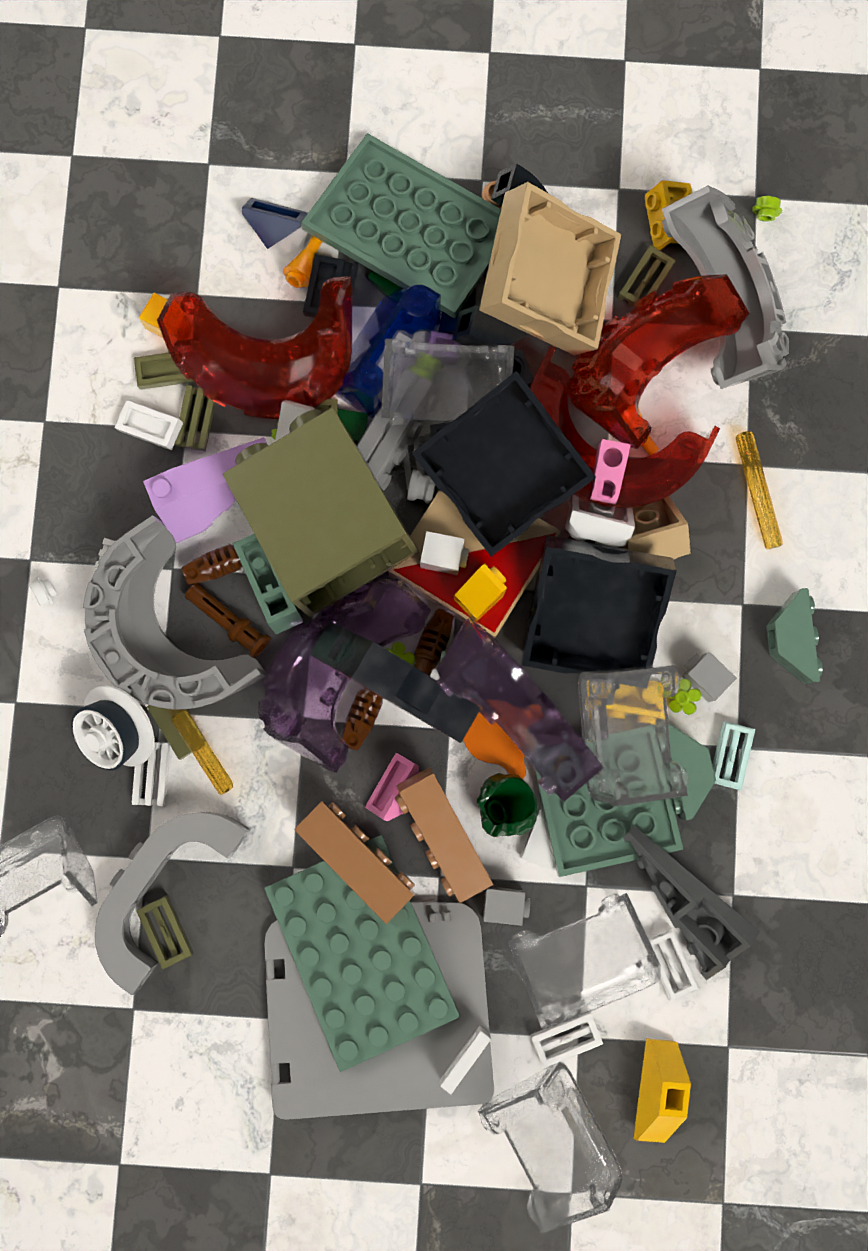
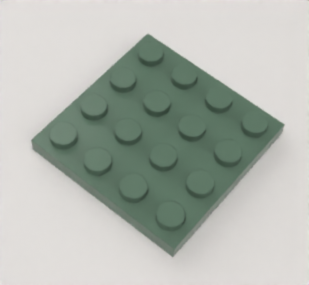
[530,724,683,877]

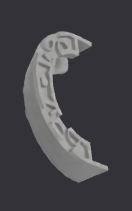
[662,185,789,389]
[83,515,267,709]

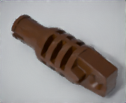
[181,544,243,585]
[414,608,454,676]
[340,687,383,751]

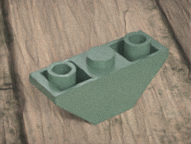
[766,588,823,684]
[656,724,716,820]

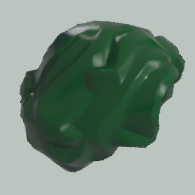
[476,773,538,837]

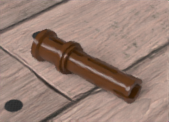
[185,583,271,658]

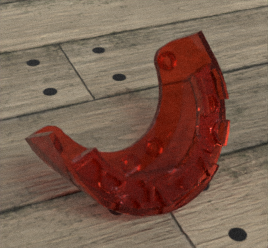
[566,274,750,449]
[157,276,353,419]
[530,345,720,508]

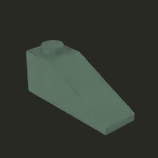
[233,534,304,634]

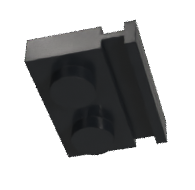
[303,254,359,324]

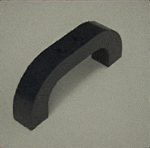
[452,163,548,351]

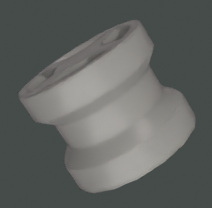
[407,469,436,505]

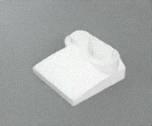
[565,489,635,548]

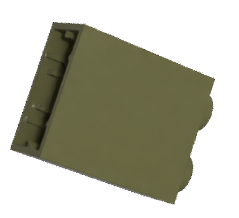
[222,407,419,617]

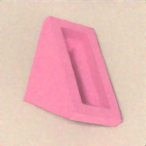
[365,753,419,821]

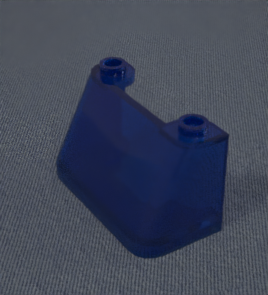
[331,285,441,419]

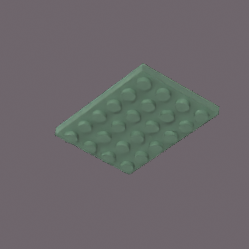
[301,133,501,318]
[264,835,460,1072]

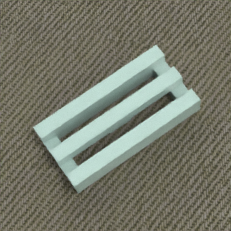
[713,721,755,790]

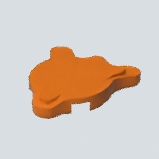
[463,701,544,779]

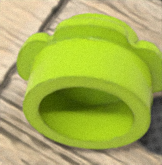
[752,196,783,222]

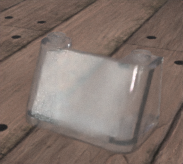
[381,339,514,426]
[578,665,689,807]
[508,893,661,1028]
[478,1062,622,1233]

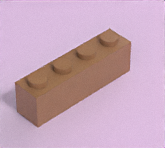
[395,767,494,903]
[294,801,416,924]

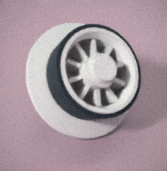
[71,685,154,771]

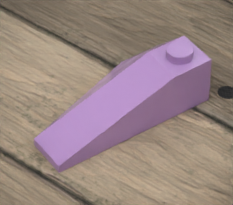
[143,437,267,543]

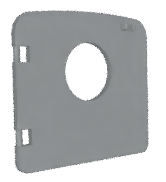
[264,902,494,1120]

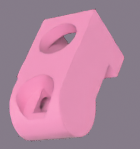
[590,439,631,504]

